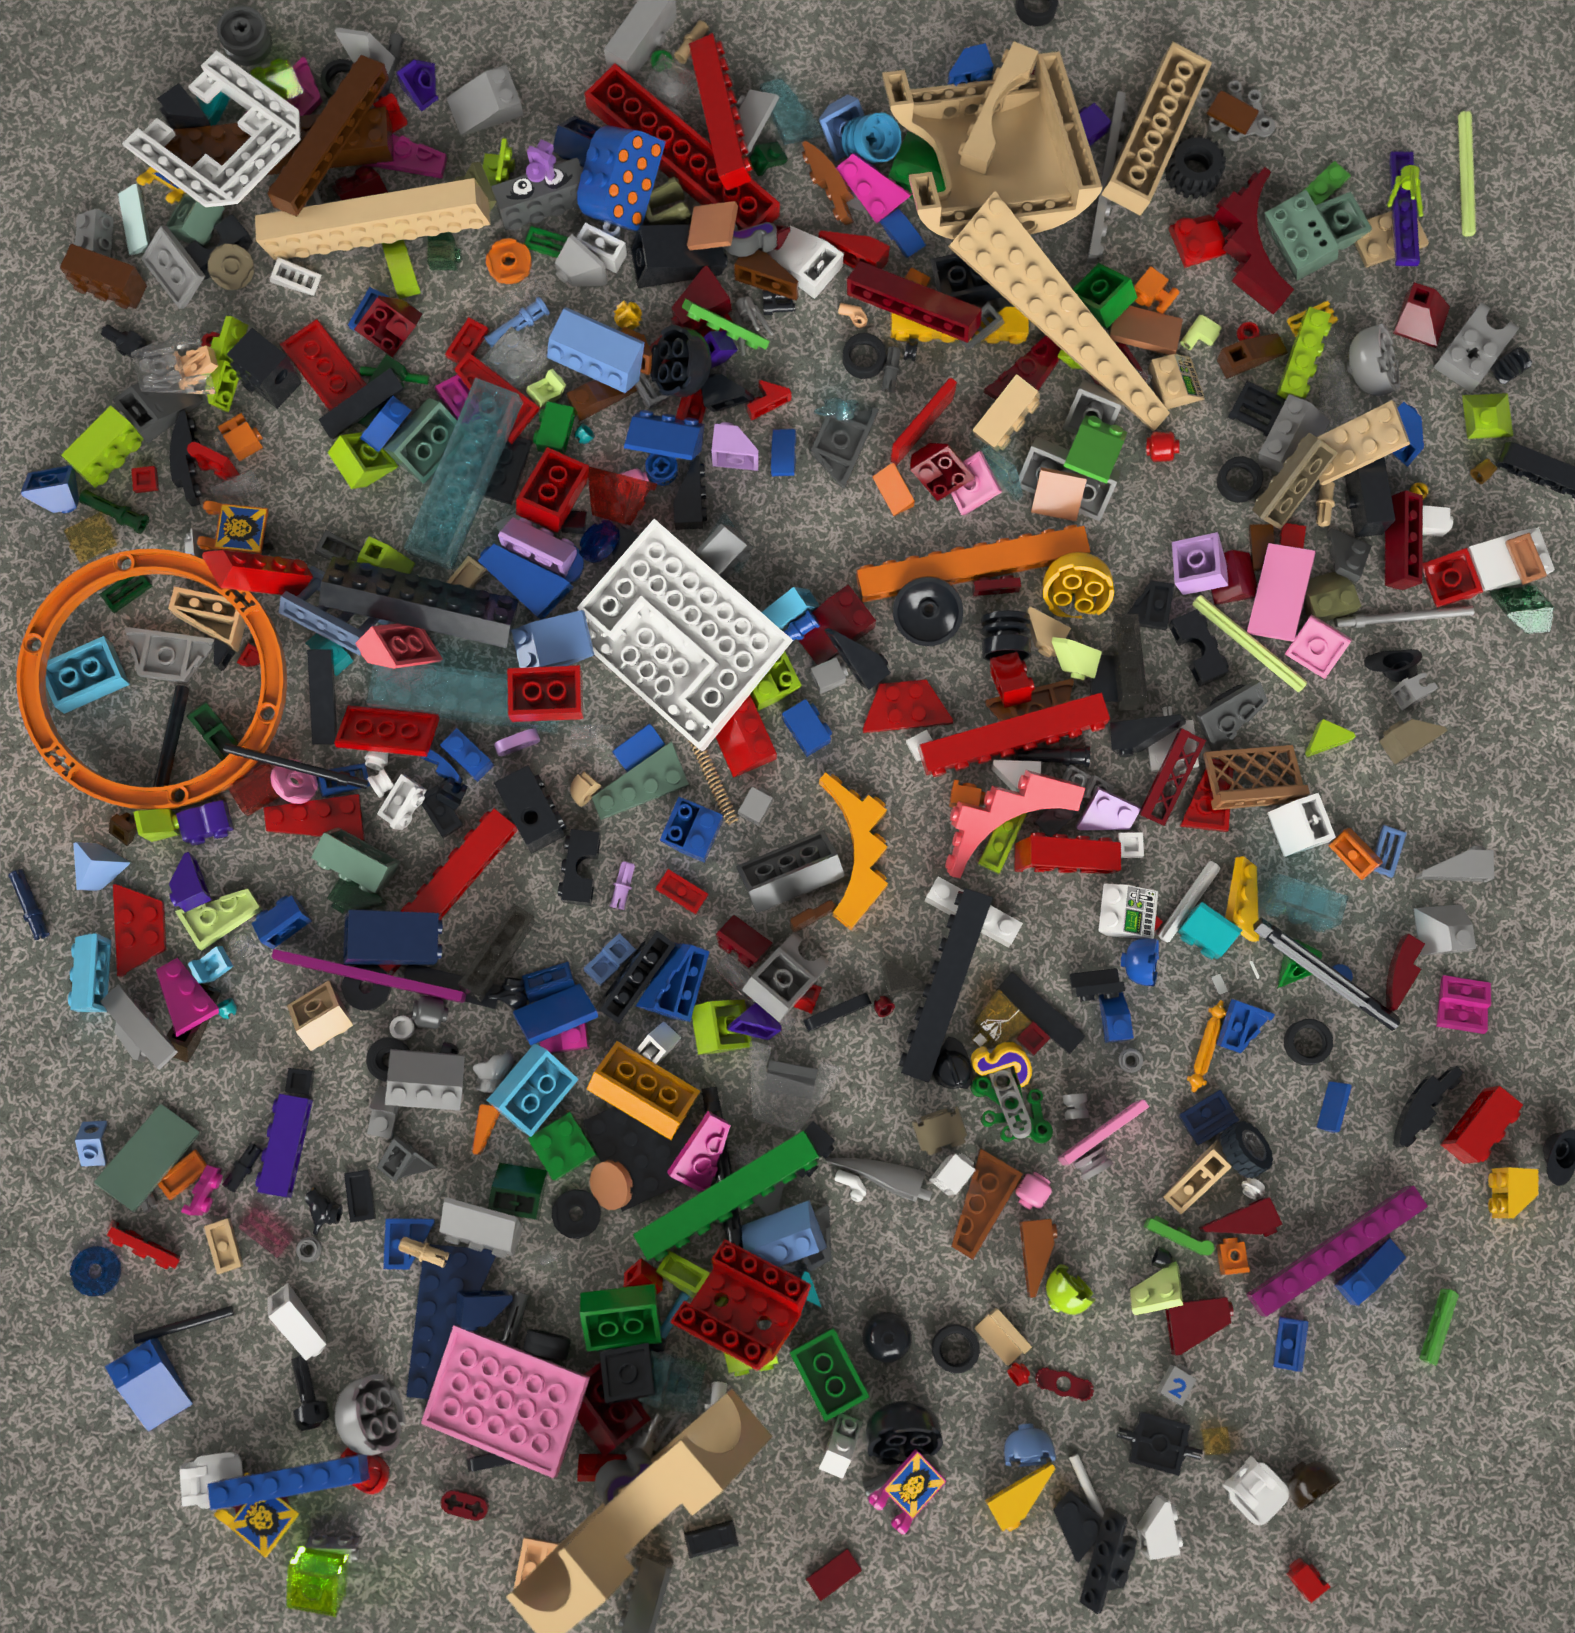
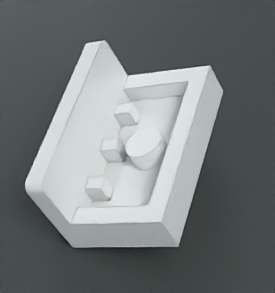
[377,774,427,830]

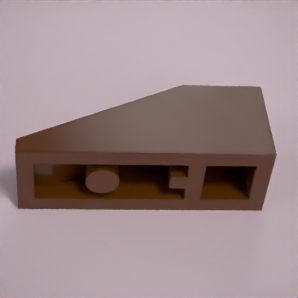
[734,249,799,301]
[567,380,637,422]

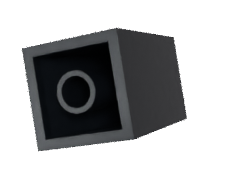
[630,225,728,289]

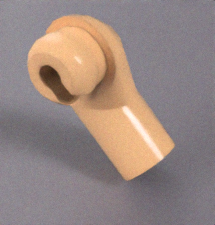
[838,303,868,328]

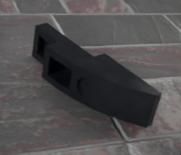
[169,410,203,507]
[1393,1066,1464,1148]

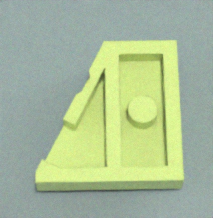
[1130,1262,1183,1315]

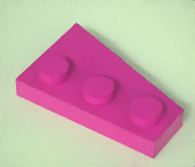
[156,958,219,1037]
[667,1111,730,1193]

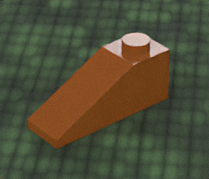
[1019,1219,1057,1298]

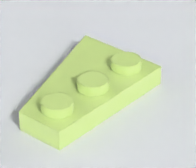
[175,888,263,951]

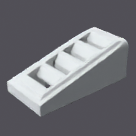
[270,257,322,296]

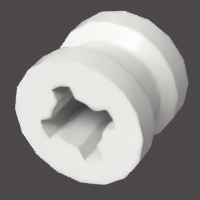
[367,768,394,798]

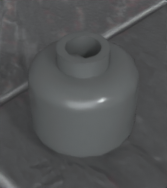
[411,995,448,1029]

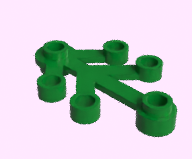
[970,1074,1053,1144]

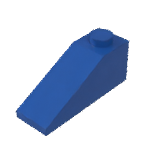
[1335,1238,1407,1306]

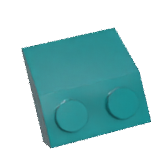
[1177,902,1242,960]

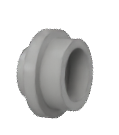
[1118,1048,1143,1073]
[296,1237,322,1262]

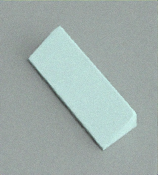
[118,184,150,256]

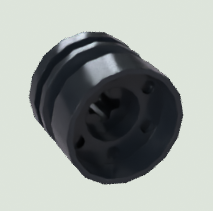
[981,610,1032,661]

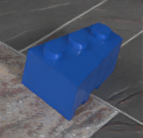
[636,943,709,1022]

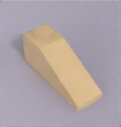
[1163,1140,1232,1214]

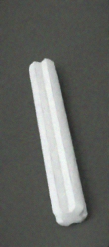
[1158,861,1220,943]

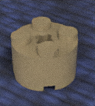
[912,1106,968,1155]

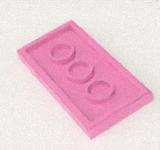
[1247,543,1316,642]
[1058,1100,1149,1166]

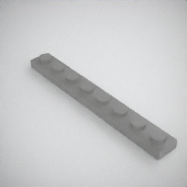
[1087,91,1129,264]

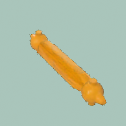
[1187,1000,1227,1093]

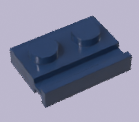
[1178,1090,1239,1146]

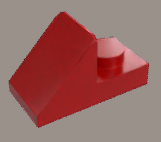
[747,380,792,421]

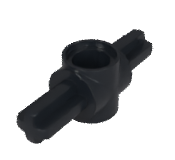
[101,324,163,367]

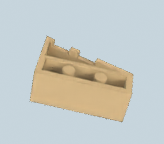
[168,586,248,652]

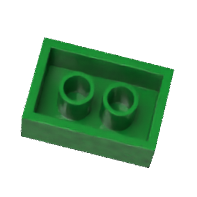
[580,1284,662,1352]
[789,1327,869,1422]

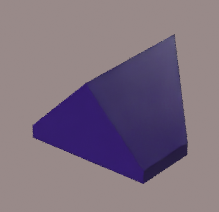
[396,59,439,112]

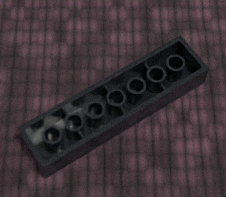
[319,556,519,648]

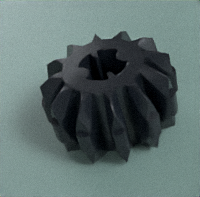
[1491,347,1532,384]

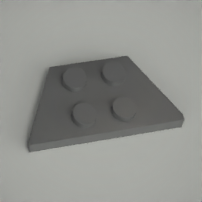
[811,408,879,489]

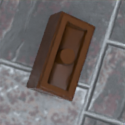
[1207,90,1259,135]

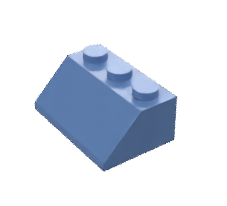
[742,1200,827,1267]

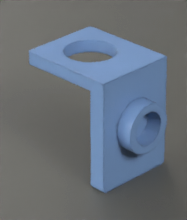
[75,1121,107,1166]

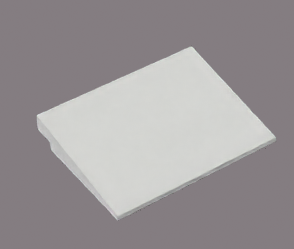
[577,519,793,752]

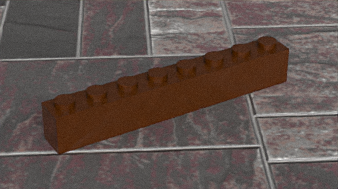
[267,55,389,217]

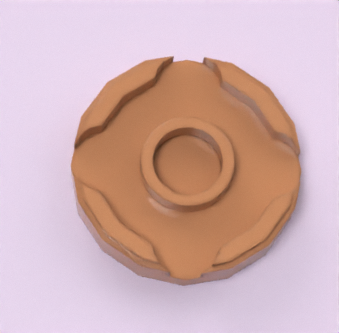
[590,1160,633,1210]

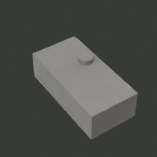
[604,0,677,79]

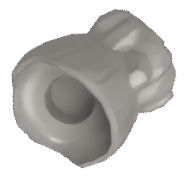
[472,1049,514,1093]

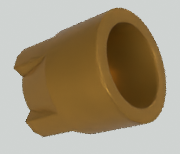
[1470,458,1497,484]

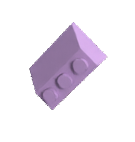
[498,517,577,578]

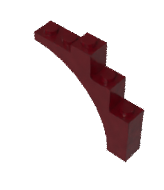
[1213,167,1294,315]

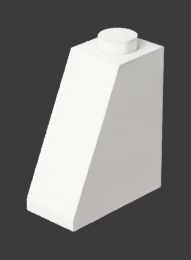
[267,1283,327,1360]

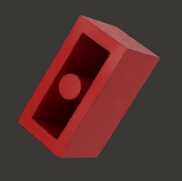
[990,652,1034,708]

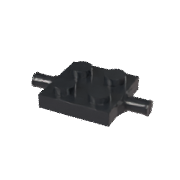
[1116,1411,1203,1476]

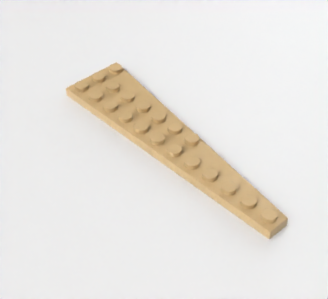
[948,191,1170,431]

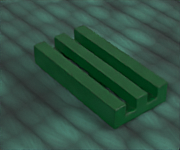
[99,575,153,614]

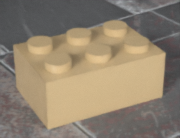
[972,374,1040,453]

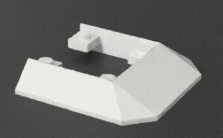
[122,50,301,207]

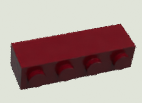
[1385,490,1423,591]

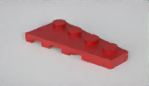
[454,352,540,445]

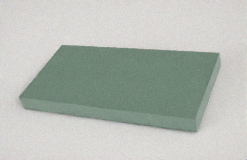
[94,1103,200,1213]

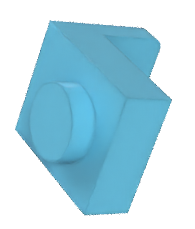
[188,946,233,983]

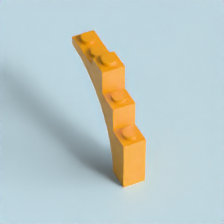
[819,772,888,930]

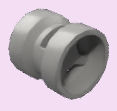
[1062,1093,1090,1120]

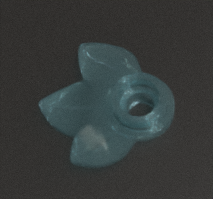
[814,397,859,420]

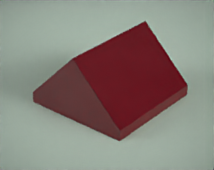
[1211,550,1258,605]

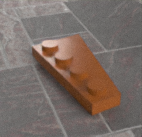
[951,1148,1023,1260]

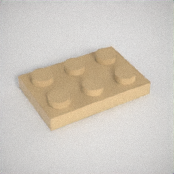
[1354,211,1429,268]

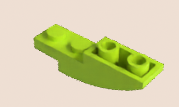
[206,316,249,412]

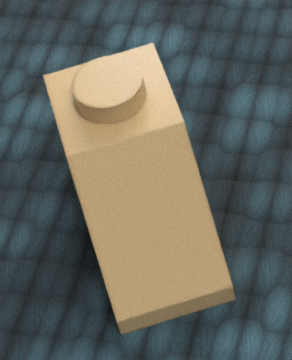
[1027,606,1071,658]

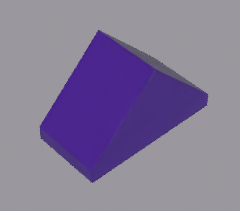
[727,1003,782,1040]

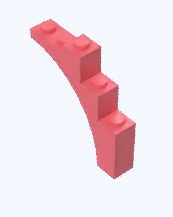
[945,770,1085,879]

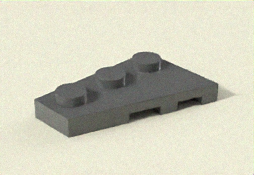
[1196,680,1268,751]

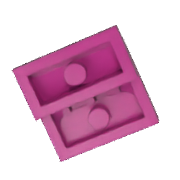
[1436,975,1491,1034]

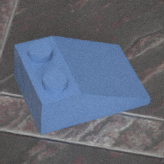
[511,610,594,668]

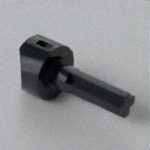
[291,1355,330,1431]

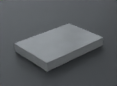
[141,226,205,309]

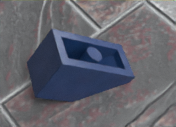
[455,1290,513,1331]

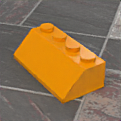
[587,1041,700,1140]

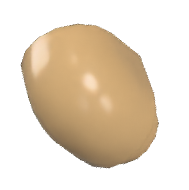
[570,771,602,807]

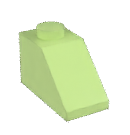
[1052,637,1102,681]

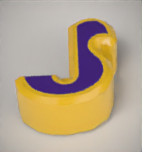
[971,1042,1032,1088]

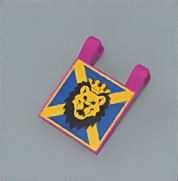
[868,1449,946,1534]

